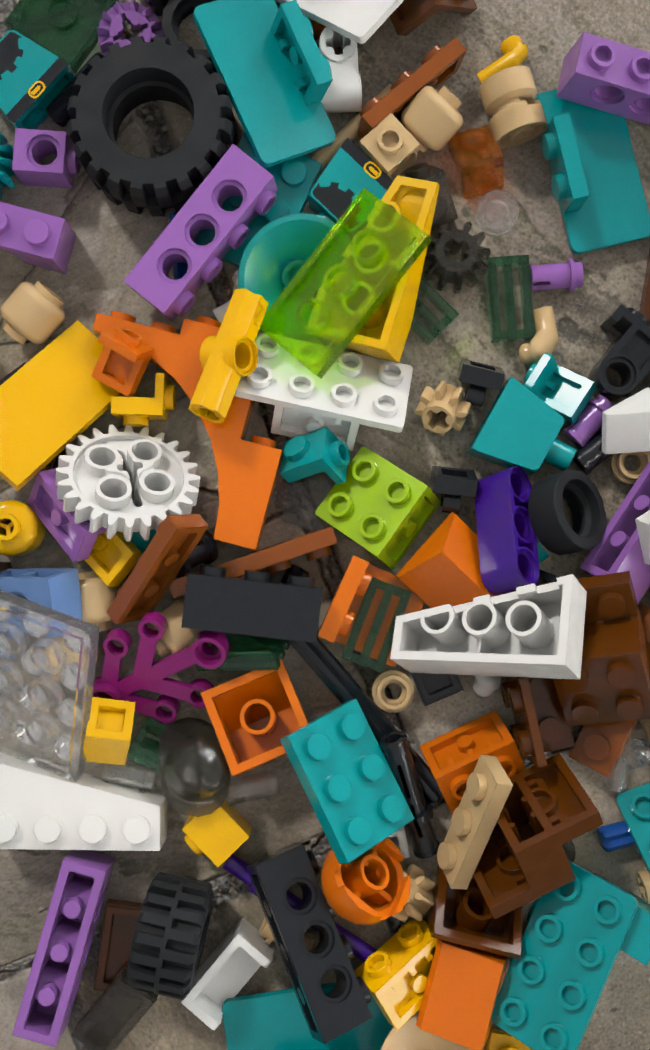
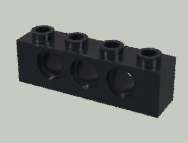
[246,844,372,1044]

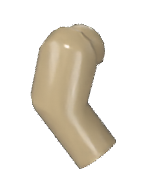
[519,306,559,366]

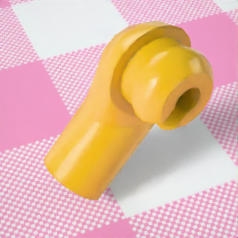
[477,35,528,83]

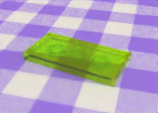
[260,188,431,379]

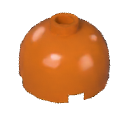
[320,837,411,925]

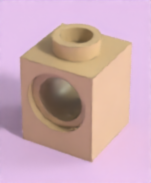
[359,113,420,181]

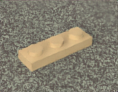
[437,755,513,890]

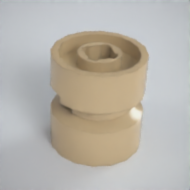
[478,65,548,149]

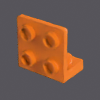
[317,555,424,667]
[419,710,526,815]

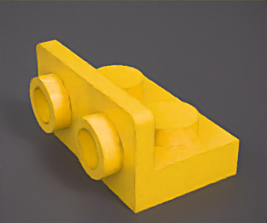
[354,918,438,1031]

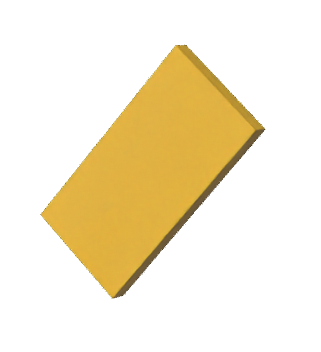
[0,320,123,491]

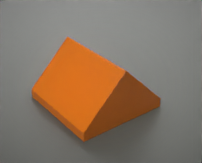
[396,512,505,608]
[416,939,509,1050]

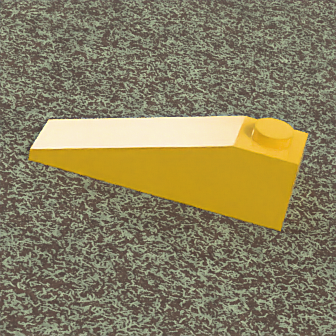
[307,175,440,363]

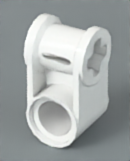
[319,27,362,113]

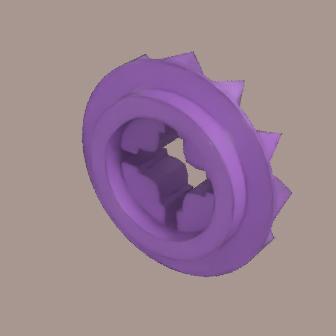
[97,0,164,56]

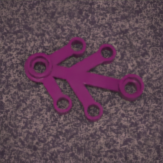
[85,611,229,724]

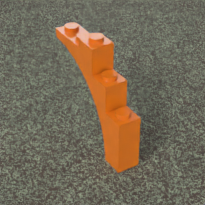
[92,311,283,551]

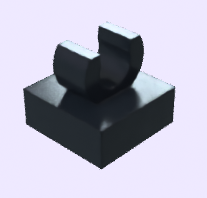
[457,358,505,407]
[430,466,478,514]

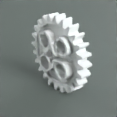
[55,424,200,542]

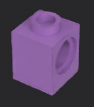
[12,128,81,189]

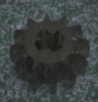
[423,219,491,294]

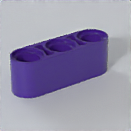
[475,466,540,595]

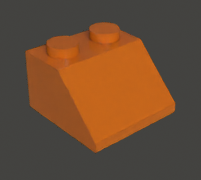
[200,659,309,777]

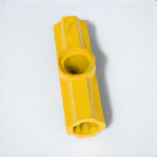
[188,289,269,423]

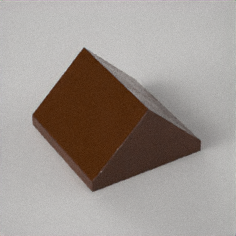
[425,865,523,959]

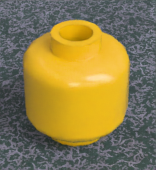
[0,500,45,556]

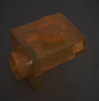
[448,125,504,200]

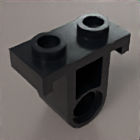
[588,304,650,401]

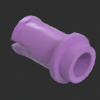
[528,258,584,292]
[563,394,614,448]

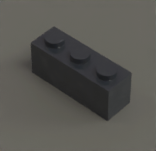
[181,565,323,643]

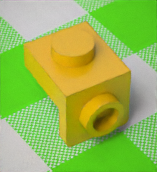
[111,373,177,427]

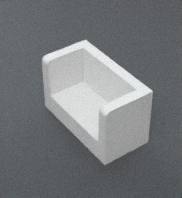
[181,916,275,1031]

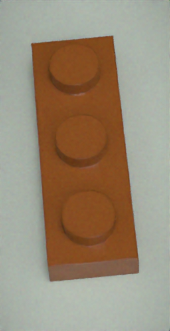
[357,37,467,139]
[107,514,209,624]

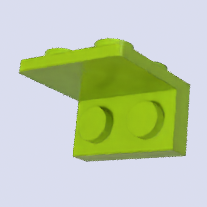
[315,447,442,570]

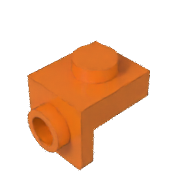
[91,327,154,397]

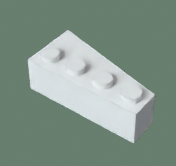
[390,574,587,680]
[0,751,168,851]

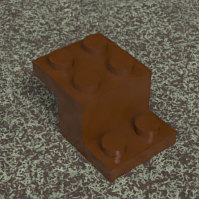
[540,571,650,726]
[473,753,603,919]

